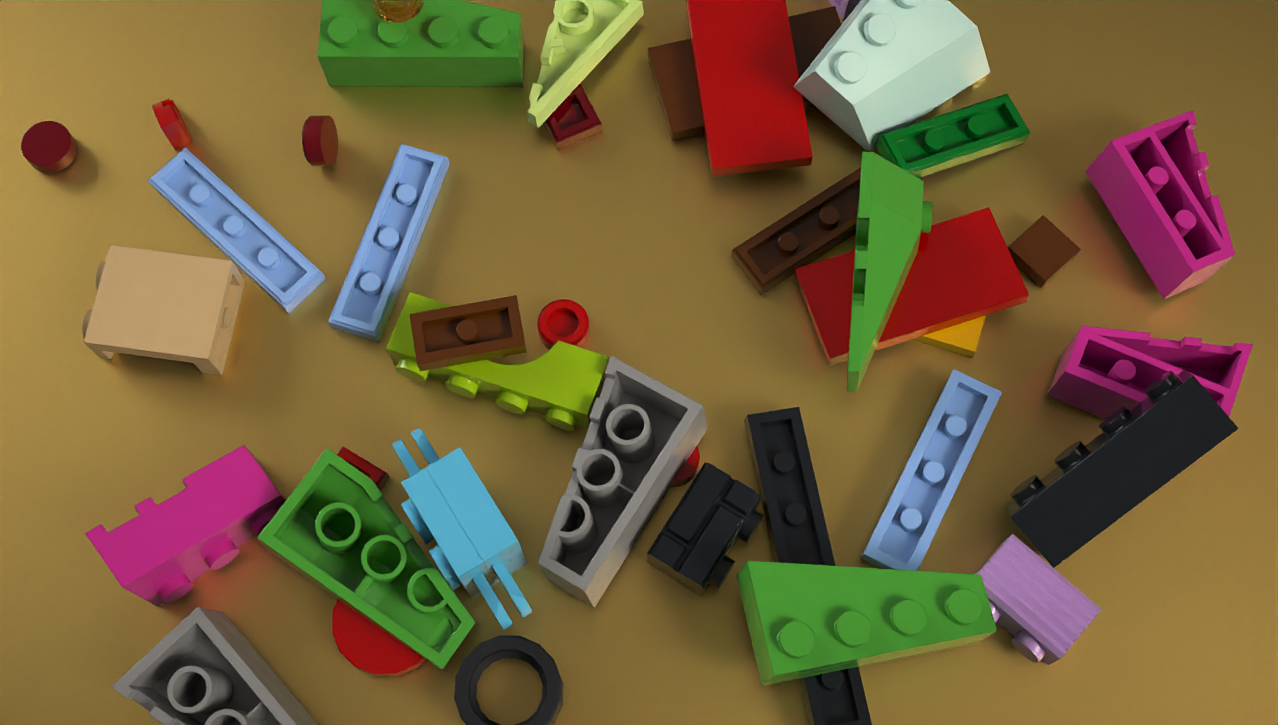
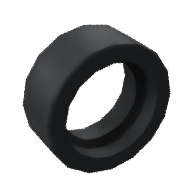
[454,635,563,725]

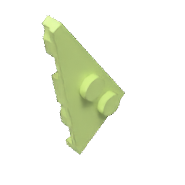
[527,0,644,128]

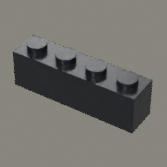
[1007,370,1239,568]

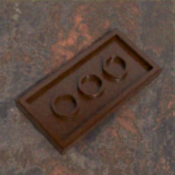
[648,6,841,141]

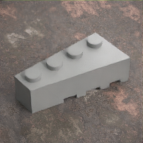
[538,356,708,608]
[111,606,318,725]

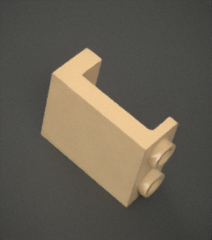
[82,245,245,376]

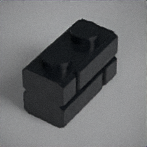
[647,462,764,596]

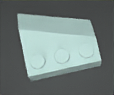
[793,0,991,152]

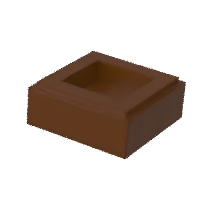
[1008,215,1081,288]

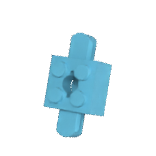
[391,427,533,630]

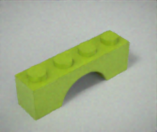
[386,292,609,431]

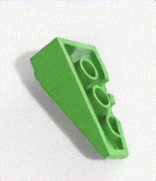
[846,151,933,392]
[257,448,476,670]

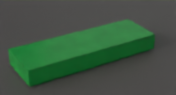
[874,94,1031,178]

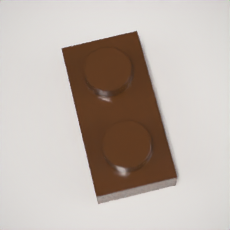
[409,295,527,371]

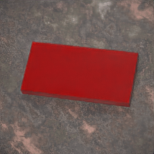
[685,0,813,176]
[795,207,1029,366]

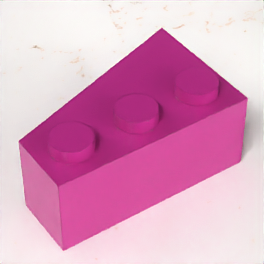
[1085,110,1235,299]

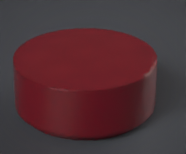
[302,115,338,166]
[21,121,77,173]

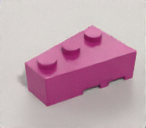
[1047,326,1253,419]
[85,445,287,607]

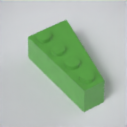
[317,0,525,87]
[736,561,997,686]

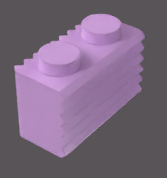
[976,534,1101,665]

